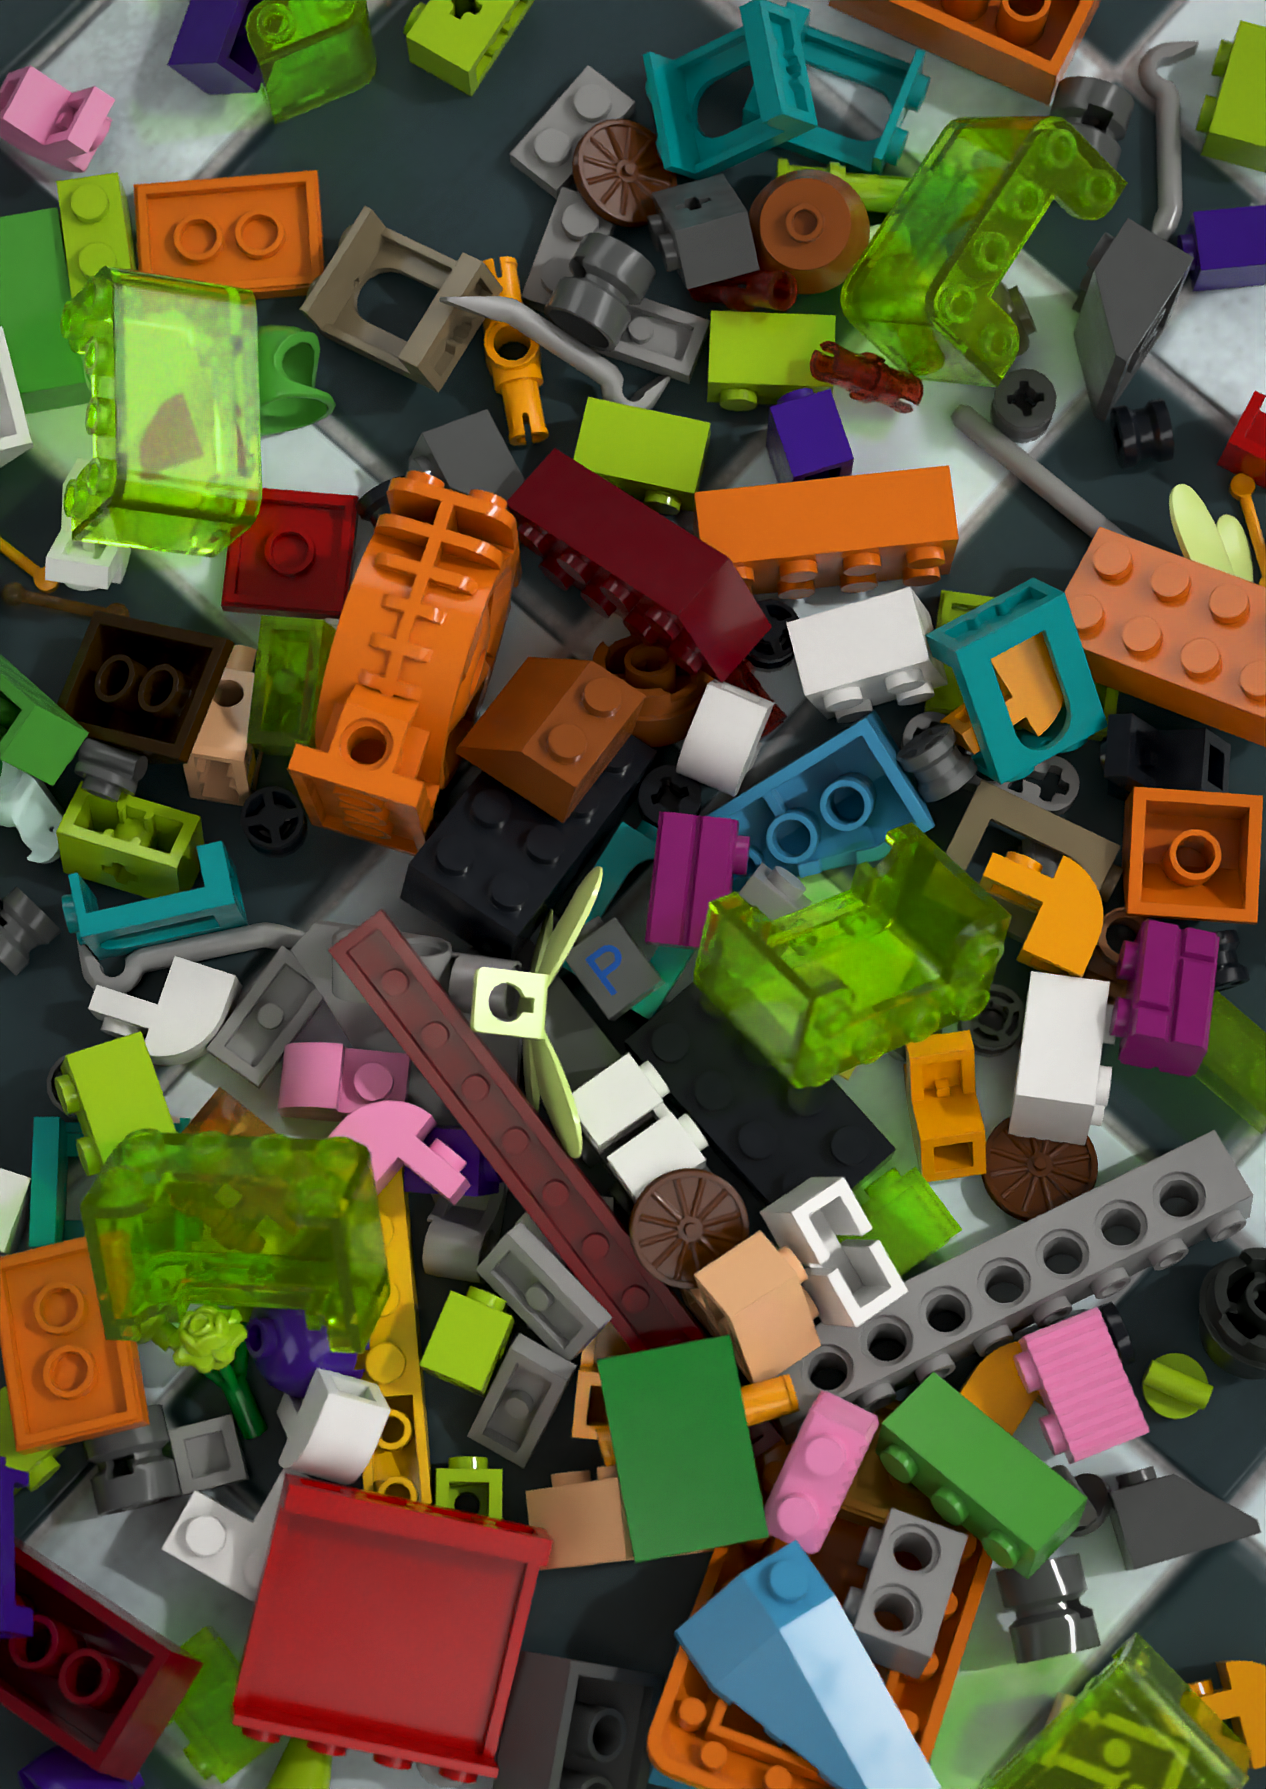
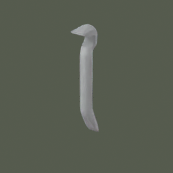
[1138,41,1198,242]
[439,296,671,410]
[77,922,305,994]

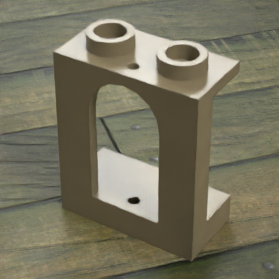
[300,206,503,393]
[922,779,1123,943]

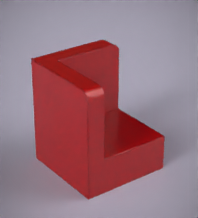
[1217,390,1266,489]

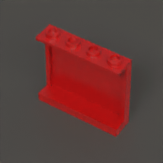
[229,1473,553,1783]

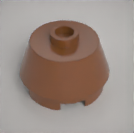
[748,169,870,294]
[592,633,714,747]

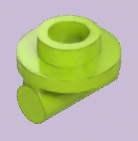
[1142,1353,1214,1419]

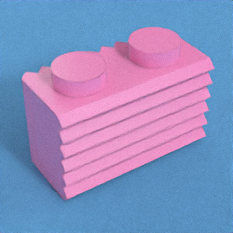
[1013,1307,1150,1464]
[764,1391,879,1554]

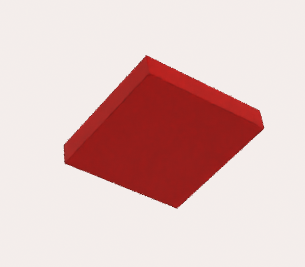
[221,485,359,620]

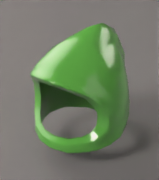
[215,325,336,458]

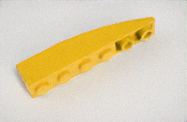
[337,1165,433,1504]

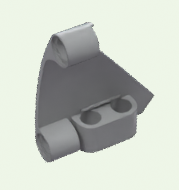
[291,920,524,1284]

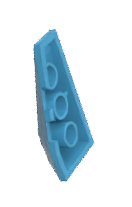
[705,709,935,892]
[674,1540,941,1789]

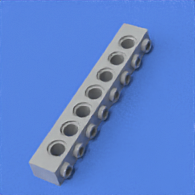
[773,1130,1253,1446]

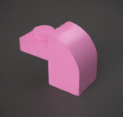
[0,66,115,173]
[277,1042,412,1122]
[313,1101,471,1206]

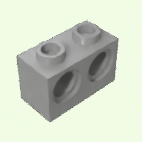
[842,1508,968,1679]

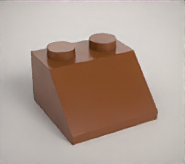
[456,657,646,823]

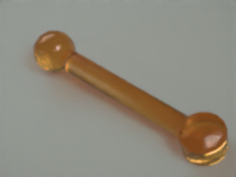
[1,582,130,617]

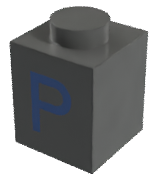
[565,916,666,1021]

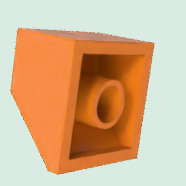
[1122,787,1263,925]

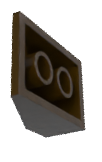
[57,610,235,764]

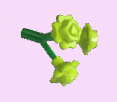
[129,1256,276,1440]

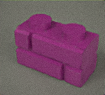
[645,811,750,953]
[1109,920,1220,1077]

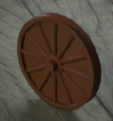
[572,119,677,228]
[981,1117,1098,1222]
[629,1168,749,1289]

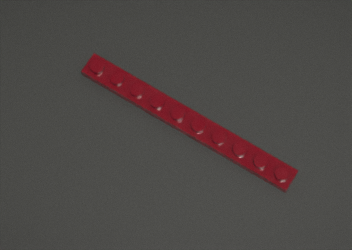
[328,909,782,1460]

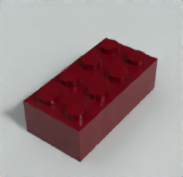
[507,448,772,684]
[0,1536,204,1782]

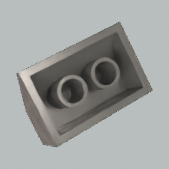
[1072,218,1194,422]
[492,1650,665,1789]

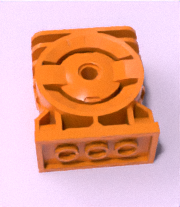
[288,470,522,856]

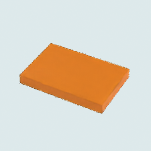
[134,170,325,308]
[0,1229,150,1455]

